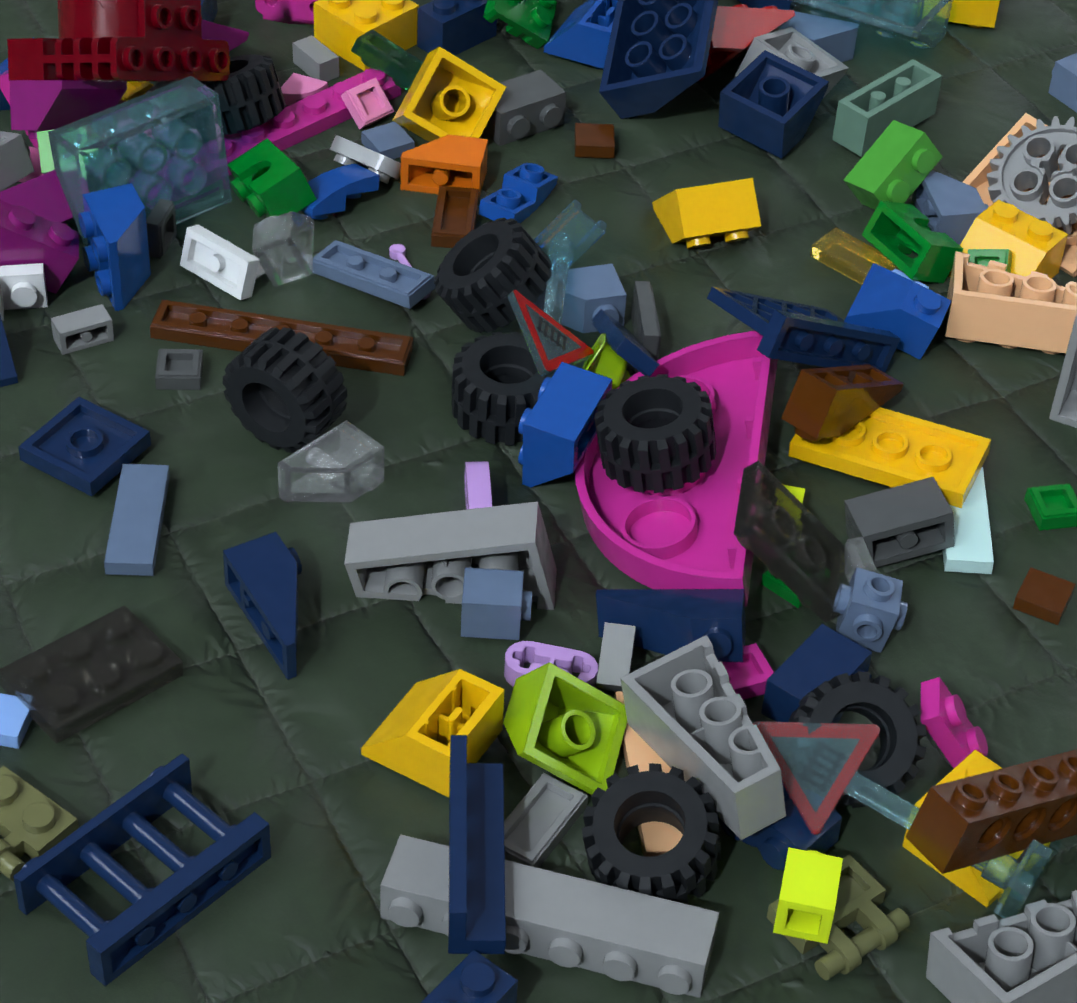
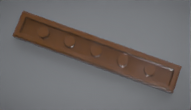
[150,300,414,376]

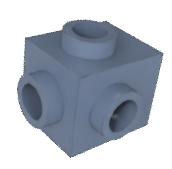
[833,567,908,653]

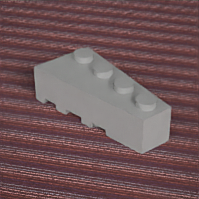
[344,501,557,610]
[620,635,786,840]
[926,890,1077,1003]

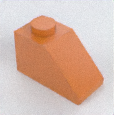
[400,135,488,198]

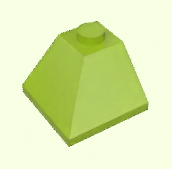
[503,662,627,795]

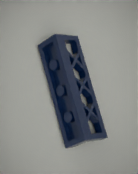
[448,735,506,954]

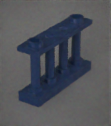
[13,753,271,986]

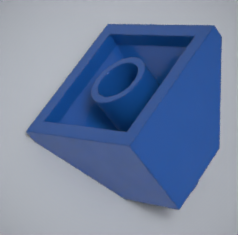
[844,263,951,360]

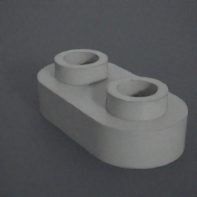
[329,135,401,184]

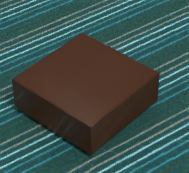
[575,123,615,159]
[1013,567,1076,625]

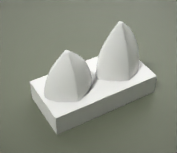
[180,225,270,300]

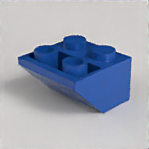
[544,0,618,69]
[78,183,151,311]
[518,362,612,488]

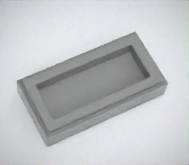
[504,773,588,868]

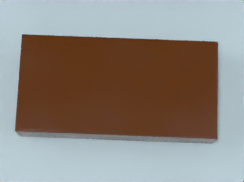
[431,186,479,248]

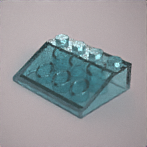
[786,0,953,49]
[48,76,232,246]

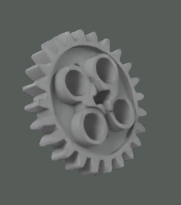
[987,116,1077,235]

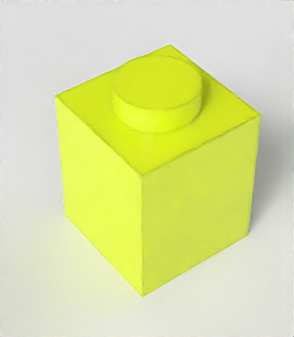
[773,847,843,944]

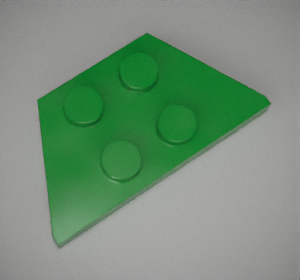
[483,0,557,49]

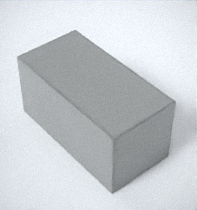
[292,35,339,82]
[51,304,114,355]
[596,622,636,691]

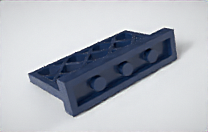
[707,286,901,373]

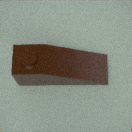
[781,364,904,442]

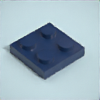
[18,397,151,497]

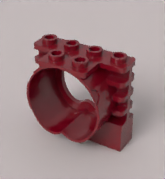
[7,0,230,82]

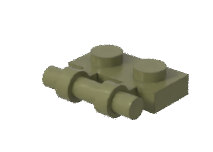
[0,765,79,881]
[767,854,910,980]

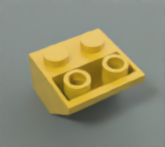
[361,669,505,798]

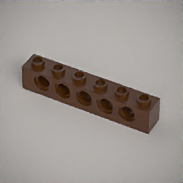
[906,749,1077,874]

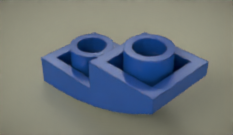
[478,163,558,223]
[300,164,380,219]

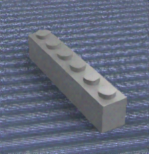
[380,834,719,998]

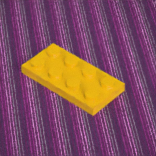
[788,407,991,508]

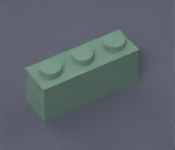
[832,59,942,157]

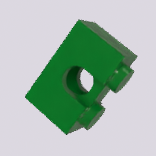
[227,138,317,226]
[862,200,963,283]

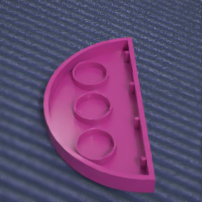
[575,331,778,607]

